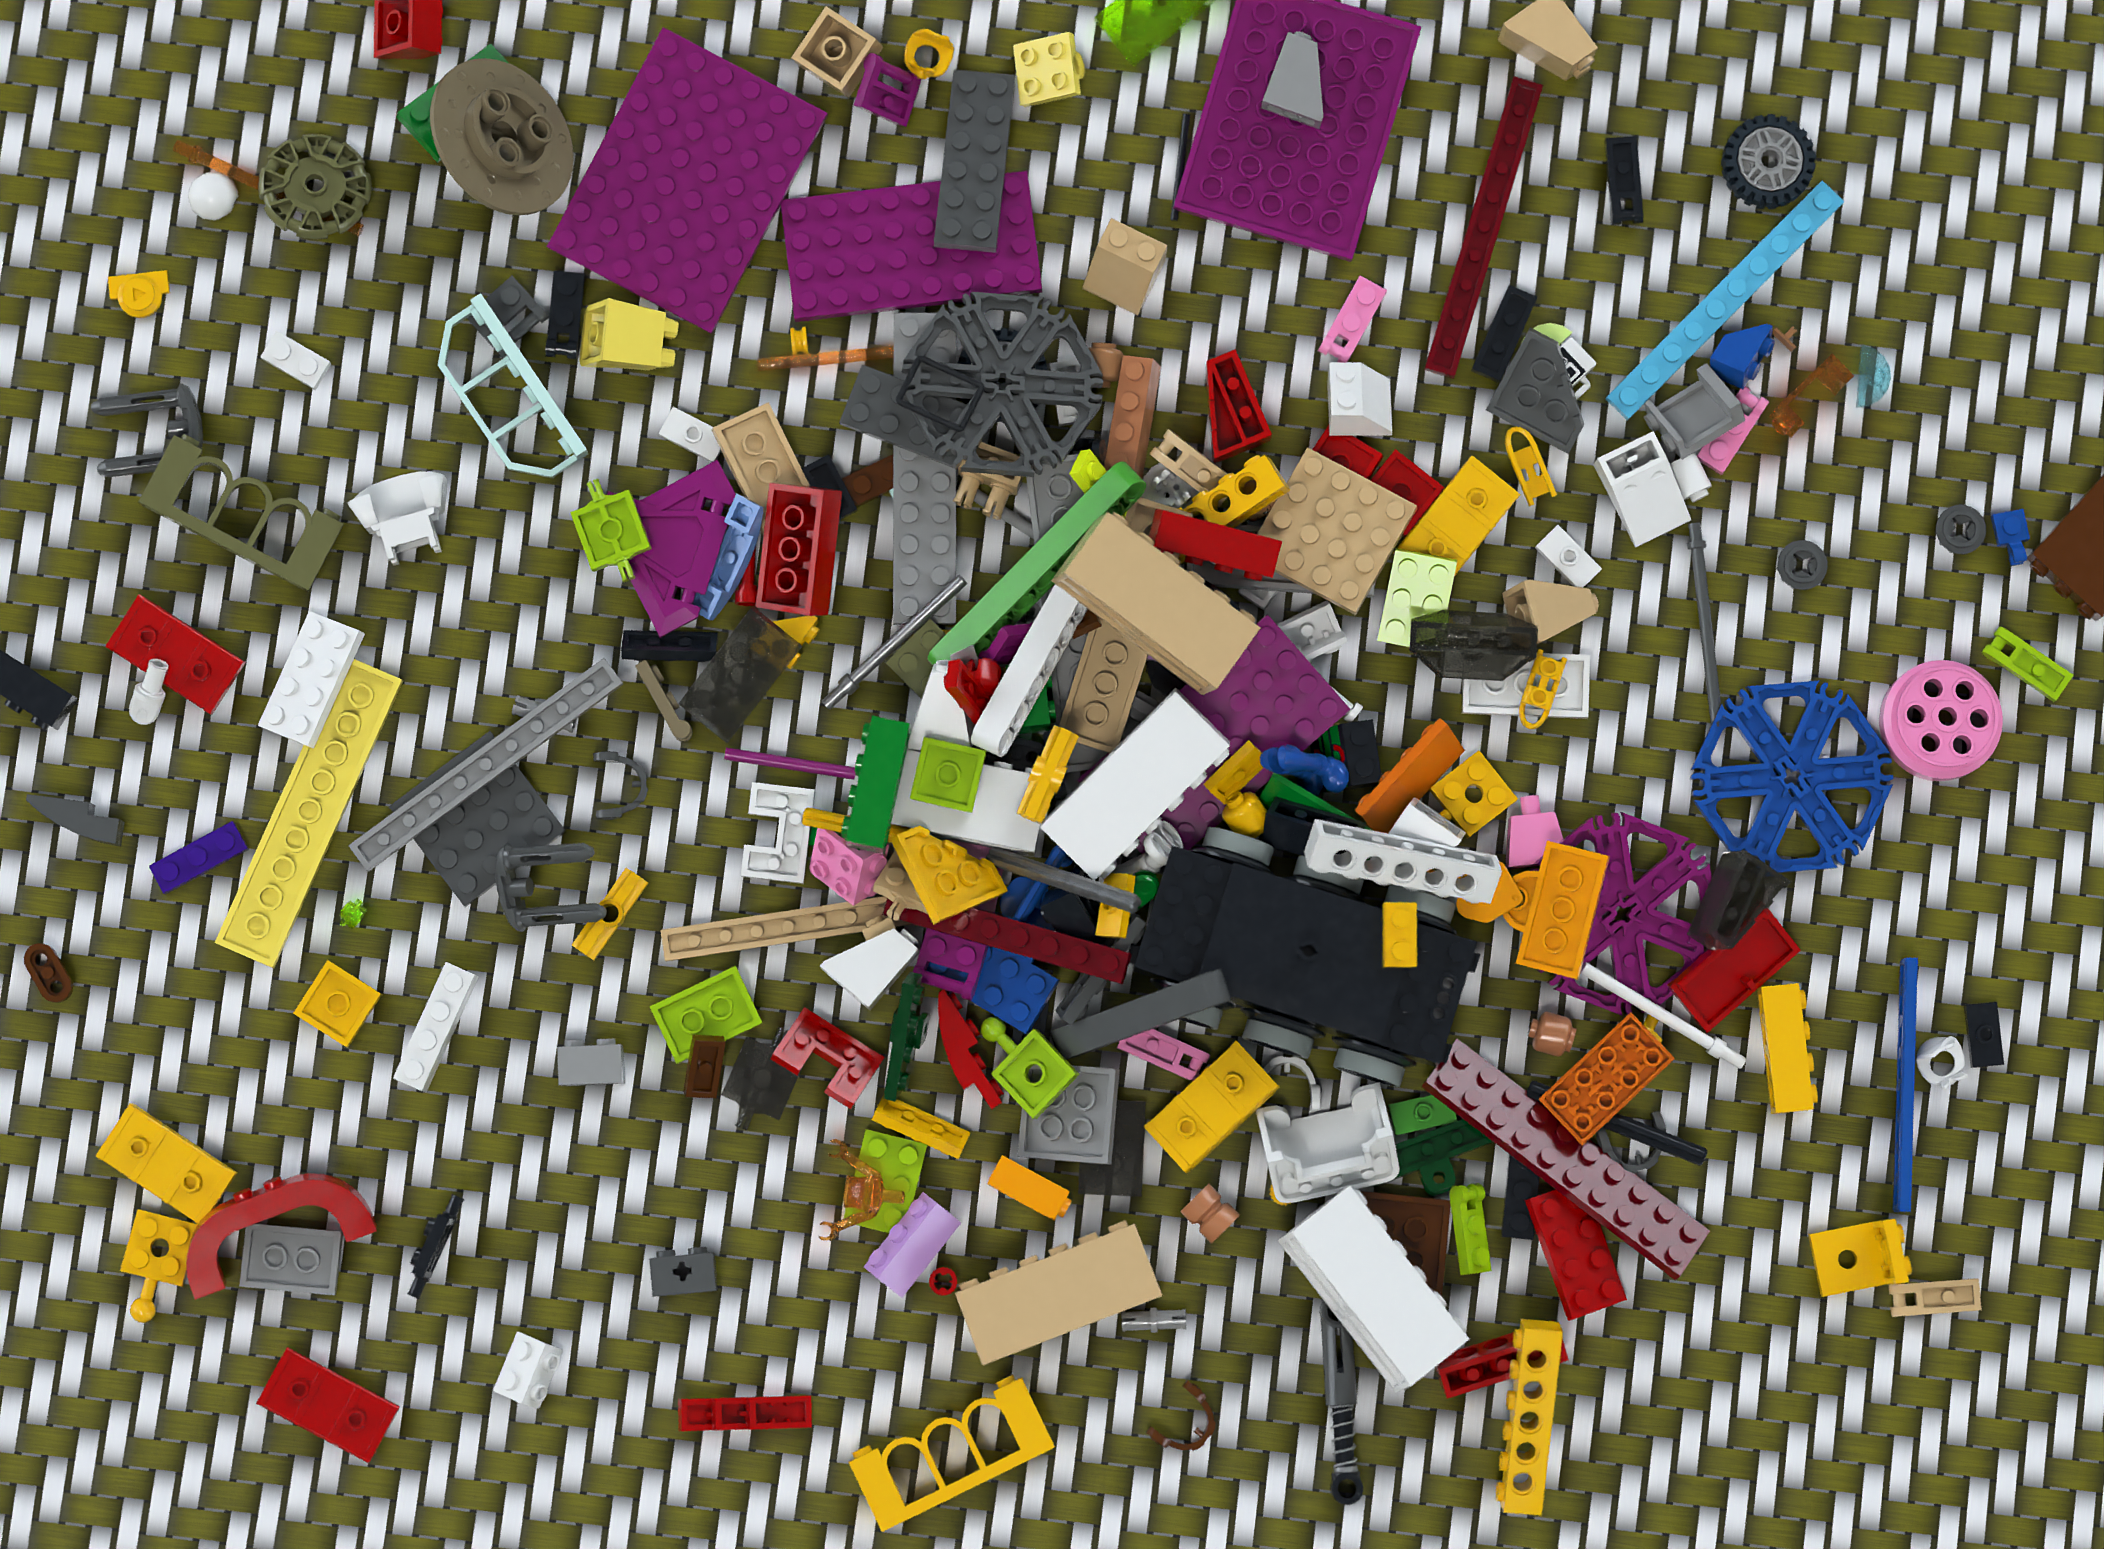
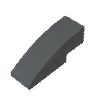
[26,794,125,847]

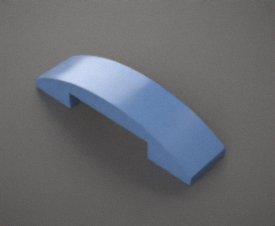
[693,493,763,621]

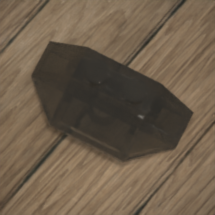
[1409,610,1538,681]

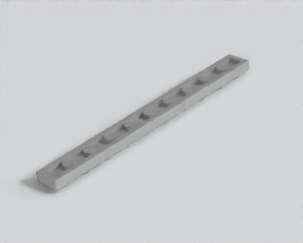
[348,658,623,872]

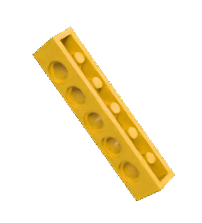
[1177,455,1290,565]
[1495,1319,1563,1516]

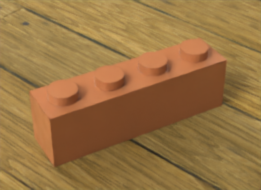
[1104,355,1161,478]

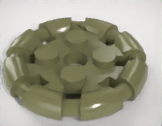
[258,134,372,239]

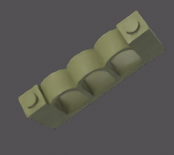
[138,434,344,592]

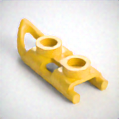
[1505,427,1557,506]
[1519,649,1567,729]

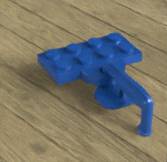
[927,845,1073,1035]

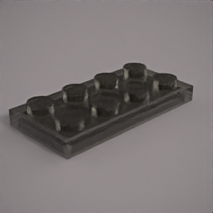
[678,607,802,743]

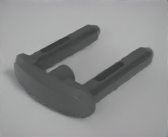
[91,383,203,477]
[495,843,607,932]

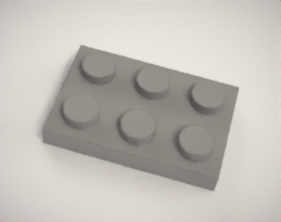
[239,1224,343,1295]

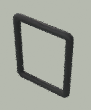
[896,356,985,432]

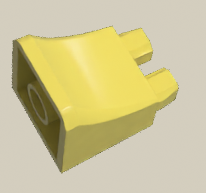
[579,298,679,371]

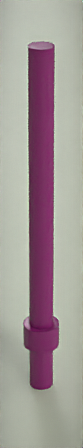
[724,747,856,780]

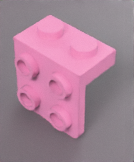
[809,828,889,906]

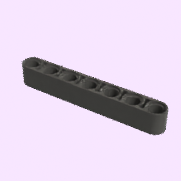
[1050,969,1231,1060]

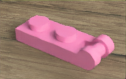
[1318,276,1387,362]
[1697,386,1769,475]
[1117,1029,1210,1082]

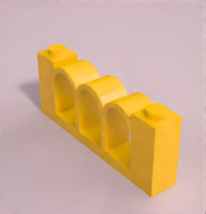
[849,1375,1055,1532]

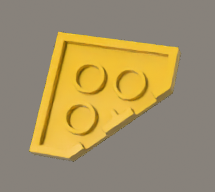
[890,826,1008,924]

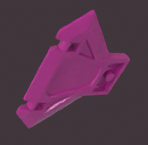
[607,460,736,638]

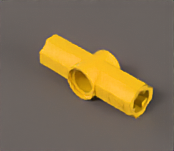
[1016,725,1079,824]
[572,868,649,961]

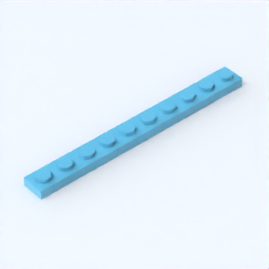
[1605,181,1844,421]

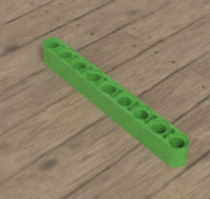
[928,461,1146,666]

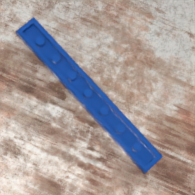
[1893,957,1918,1212]

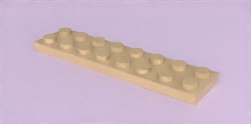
[1059,497,1193,753]

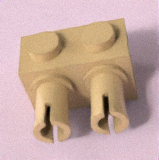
[953,442,1024,520]

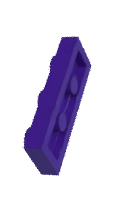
[149,821,249,895]

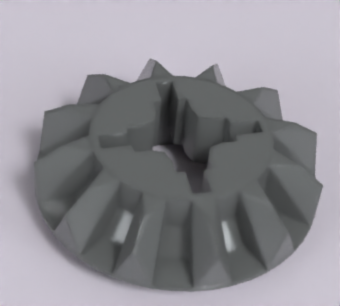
[1935,505,1986,555]
[1777,540,1828,590]

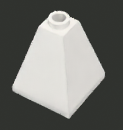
[907,660,975,750]

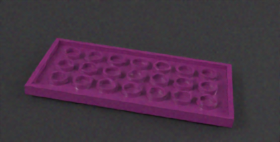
[781,171,1042,322]
[1077,614,1351,854]

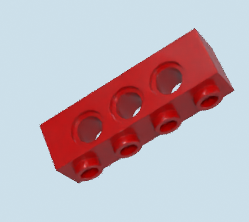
[1435,1320,1569,1399]

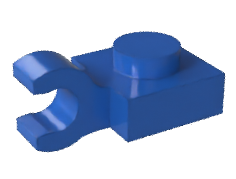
[1991,509,2030,566]

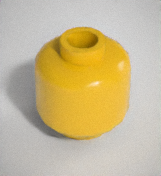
[1222,791,1268,838]

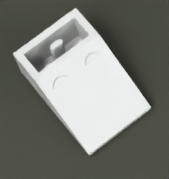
[1593,431,1691,548]

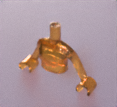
[818,1139,905,1241]

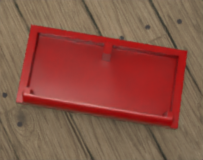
[105,594,246,715]
[1667,902,1801,1033]
[256,1347,400,1464]

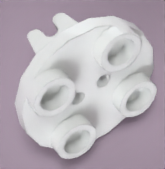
[1141,460,1200,509]

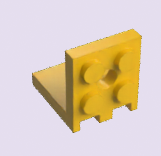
[1808,1218,1912,1297]

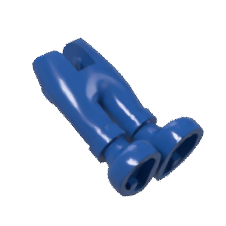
[1260,744,1349,796]

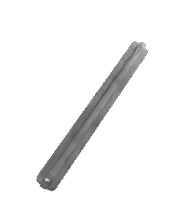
[986,847,1141,913]

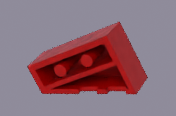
[1205,349,1272,464]

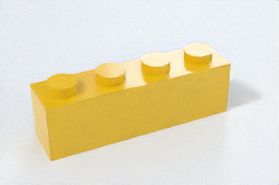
[1757,983,1818,1114]

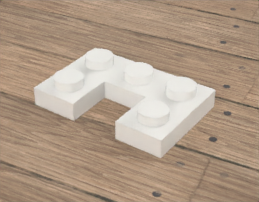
[740,782,815,884]

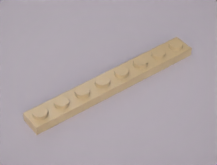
[660,896,913,962]

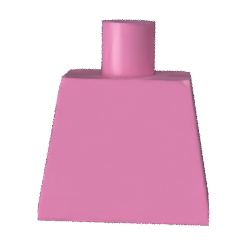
[1506,795,1563,869]

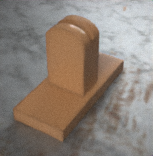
[1772,326,1797,352]

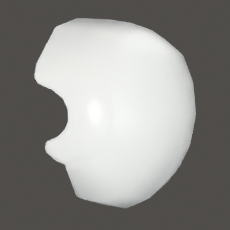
[188,172,238,220]

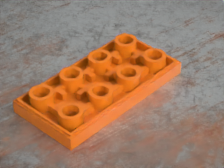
[1355,718,1465,834]
[1538,1012,1675,1146]

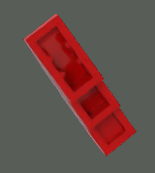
[678,1395,812,1431]

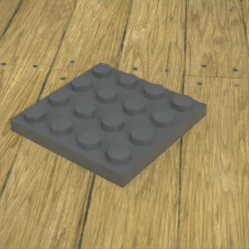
[389,731,566,907]

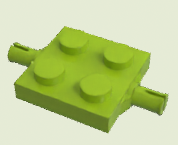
[570,479,652,582]

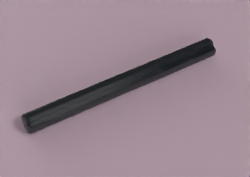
[1527,1081,1707,1166]

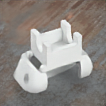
[347,471,448,566]

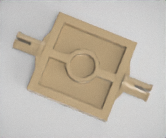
[873,850,928,920]

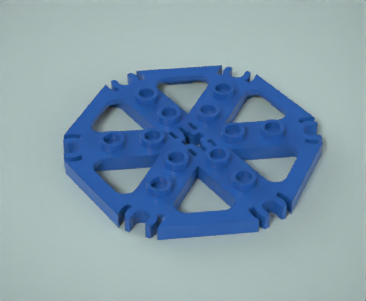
[1690,680,1894,874]

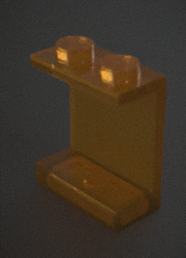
[1769,354,1854,438]

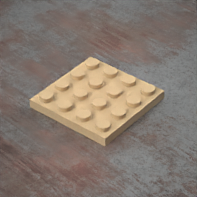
[1257,447,1417,615]

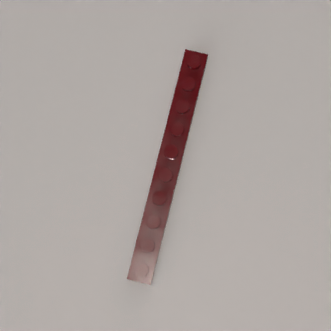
[1424,76,1543,379]

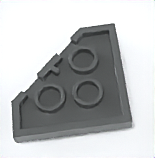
[1486,327,1584,454]

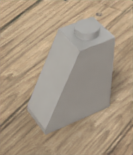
[1261,32,1323,129]

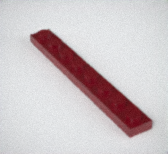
[882,898,1132,985]

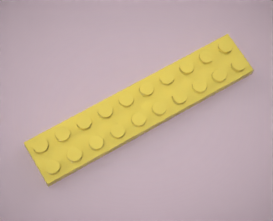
[214,659,403,968]

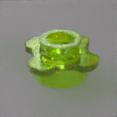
[339,899,367,929]

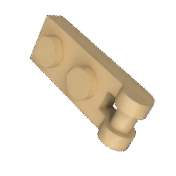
[1149,429,1228,507]
[1889,1278,1982,1317]

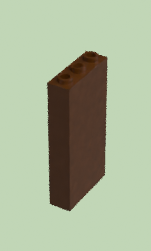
[2027,474,2104,621]

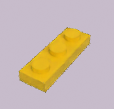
[872,1095,971,1159]

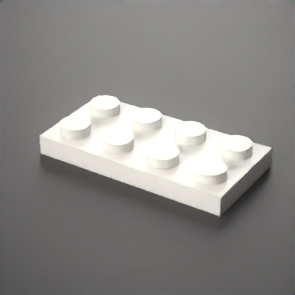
[258,611,365,749]
[1462,650,1590,719]

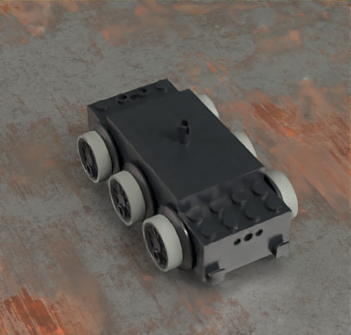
[1128,827,1480,1087]

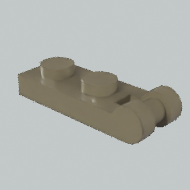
[635,660,693,742]

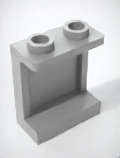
[1644,363,1745,459]

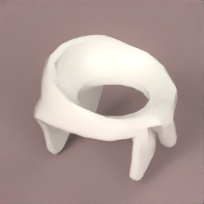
[1916,1036,1968,1090]

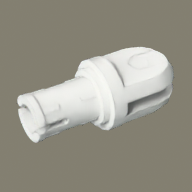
[129,659,169,725]

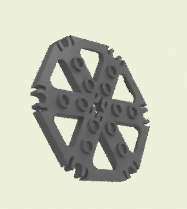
[901,292,1103,477]

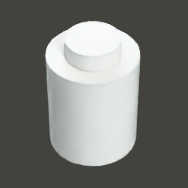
[1670,452,1712,503]

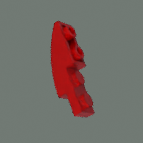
[938,989,1004,1110]

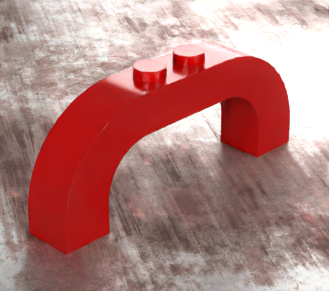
[186,1173,377,1300]

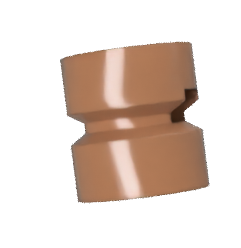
[1180,1183,1240,1243]

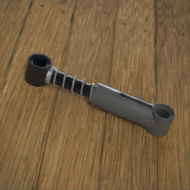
[1319,1301,1364,1505]

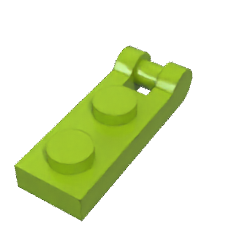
[1982,626,2074,702]
[1449,1183,1492,1275]

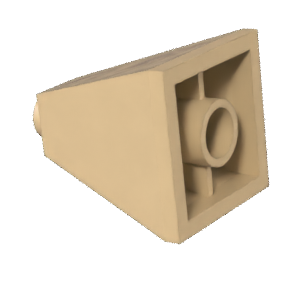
[1502,580,1599,652]

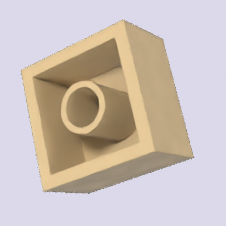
[791,6,883,98]

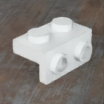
[1277,600,1348,663]
[493,1331,563,1409]

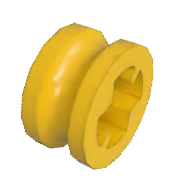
[790,326,809,356]

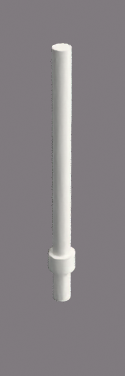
[1580,962,1747,1069]

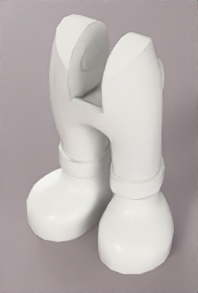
[1101,821,1183,883]

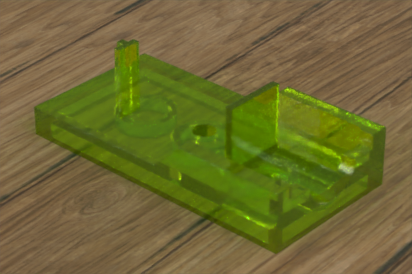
[1094,0,1216,67]

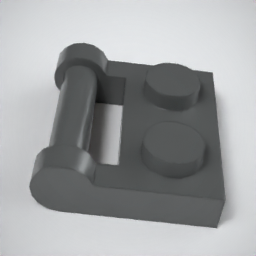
[467,276,549,358]

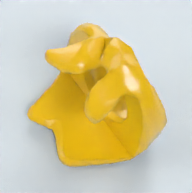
[904,29,954,80]

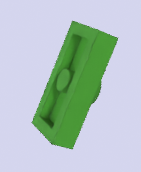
[1388,1095,1457,1136]

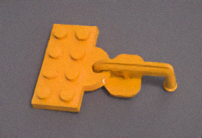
[1427,841,1610,980]

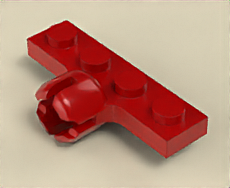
[944,657,1002,725]

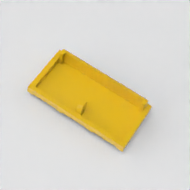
[1393,455,1521,576]
[1143,1040,1280,1173]
[96,1103,238,1224]

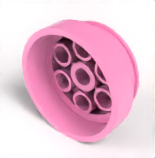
[1879,660,2003,781]

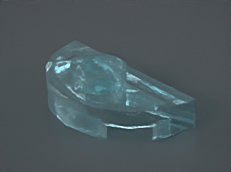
[1856,345,1891,408]

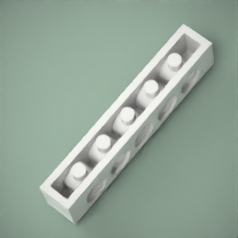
[1304,819,1502,904]

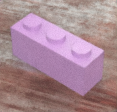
[864,1192,961,1298]

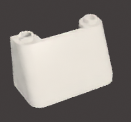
[1256,1082,1399,1203]

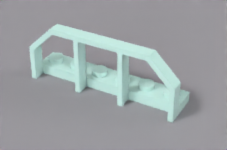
[438,293,588,478]

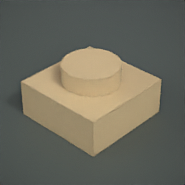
[861,915,896,941]

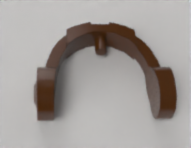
[1146,1380,1216,1451]

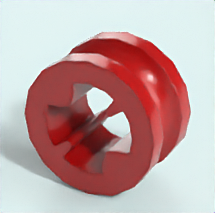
[929,1267,958,1296]

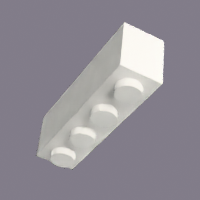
[393,962,479,1092]

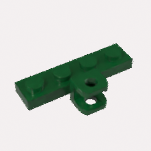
[883,972,930,1102]
[1373,1119,1492,1197]

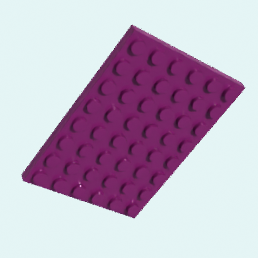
[1173,0,1422,262]
[547,27,828,334]

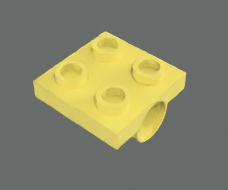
[1013,32,1085,107]

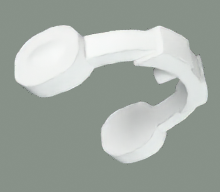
[1258,1056,1321,1111]

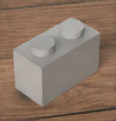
[557,1039,625,1086]

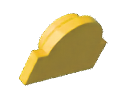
[108,270,170,318]

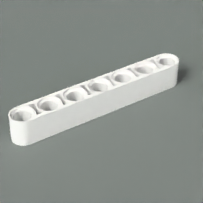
[971,584,1087,757]

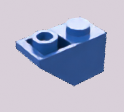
[1710,324,1775,389]

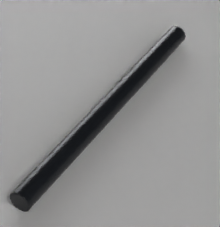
[1170,114,1190,221]

